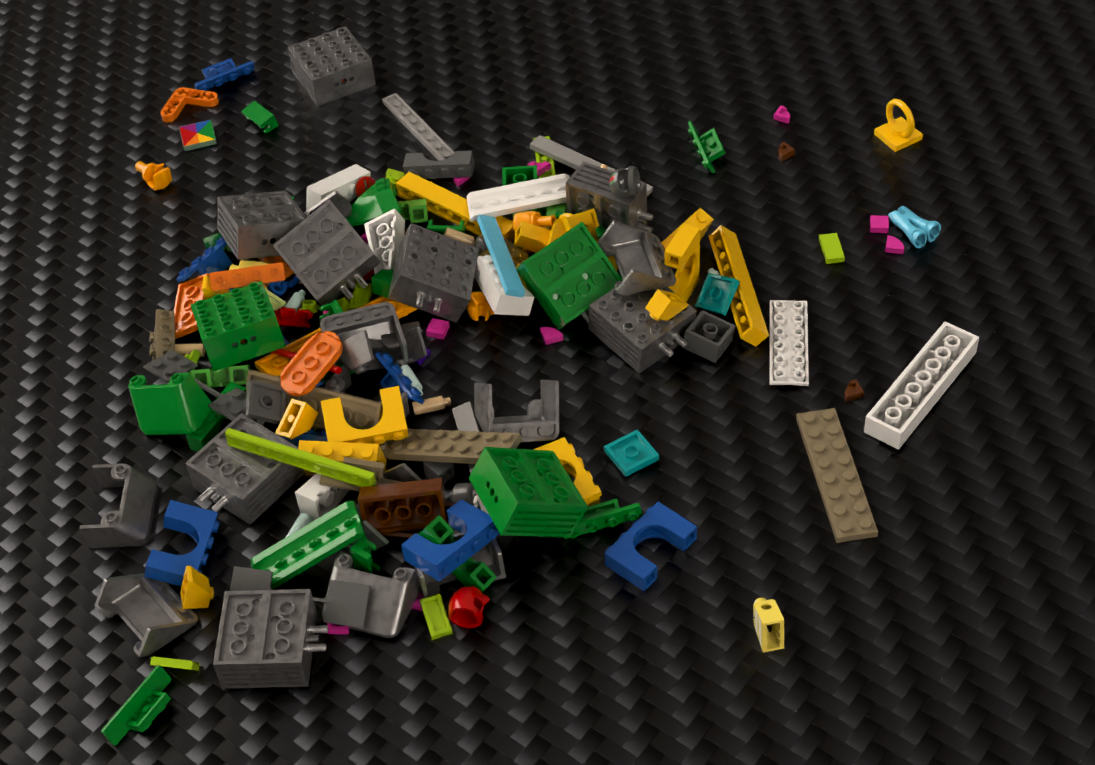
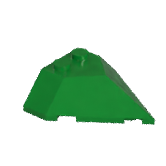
[345,178,401,227]

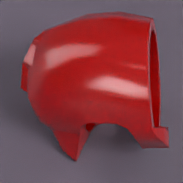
[448,586,490,628]

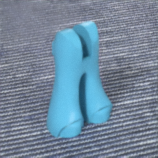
[888,206,941,248]

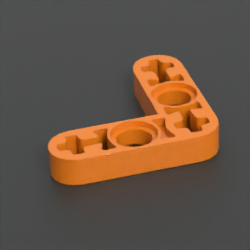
[160,87,219,123]

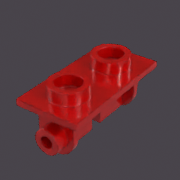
[274,307,313,328]

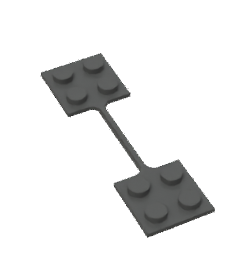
[143,350,247,421]
[230,566,371,628]

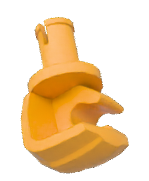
[135,161,172,191]
[512,211,556,232]
[466,292,495,321]

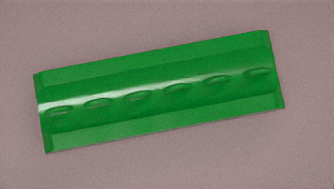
[250,501,365,590]

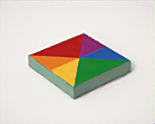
[179,120,217,151]

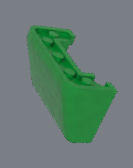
[128,373,212,435]

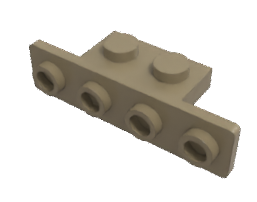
[149,309,175,360]
[319,457,402,491]

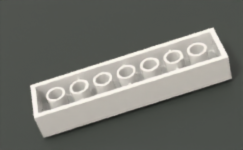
[864,322,979,450]

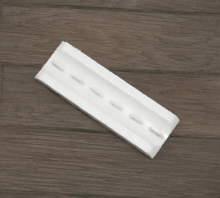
[467,174,570,222]
[769,300,809,386]

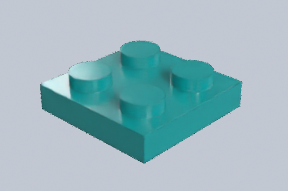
[695,272,740,316]
[604,430,659,477]

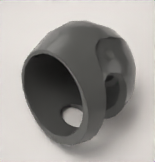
[609,166,641,198]

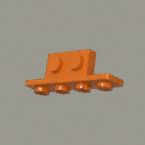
[209,262,286,291]

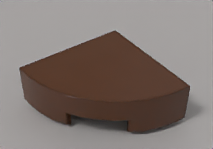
[778,142,795,161]
[844,379,864,402]

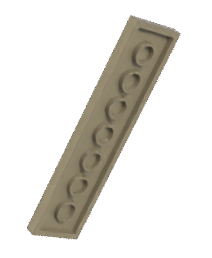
[245,370,383,430]
[796,408,878,543]
[379,428,522,464]

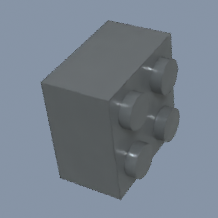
[682,310,736,363]

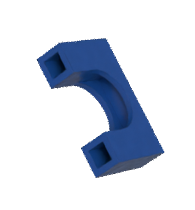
[401,499,499,582]
[145,500,220,586]
[604,502,697,591]

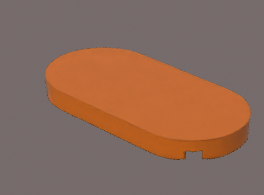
[280,331,343,396]

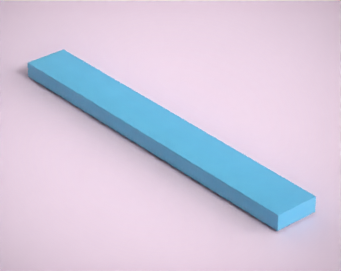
[477,214,525,298]

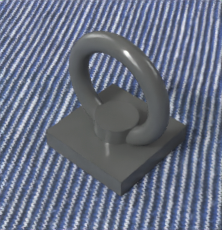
[246,379,286,426]

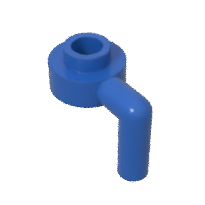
[267,275,301,297]

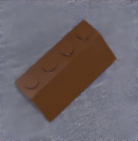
[358,478,447,534]

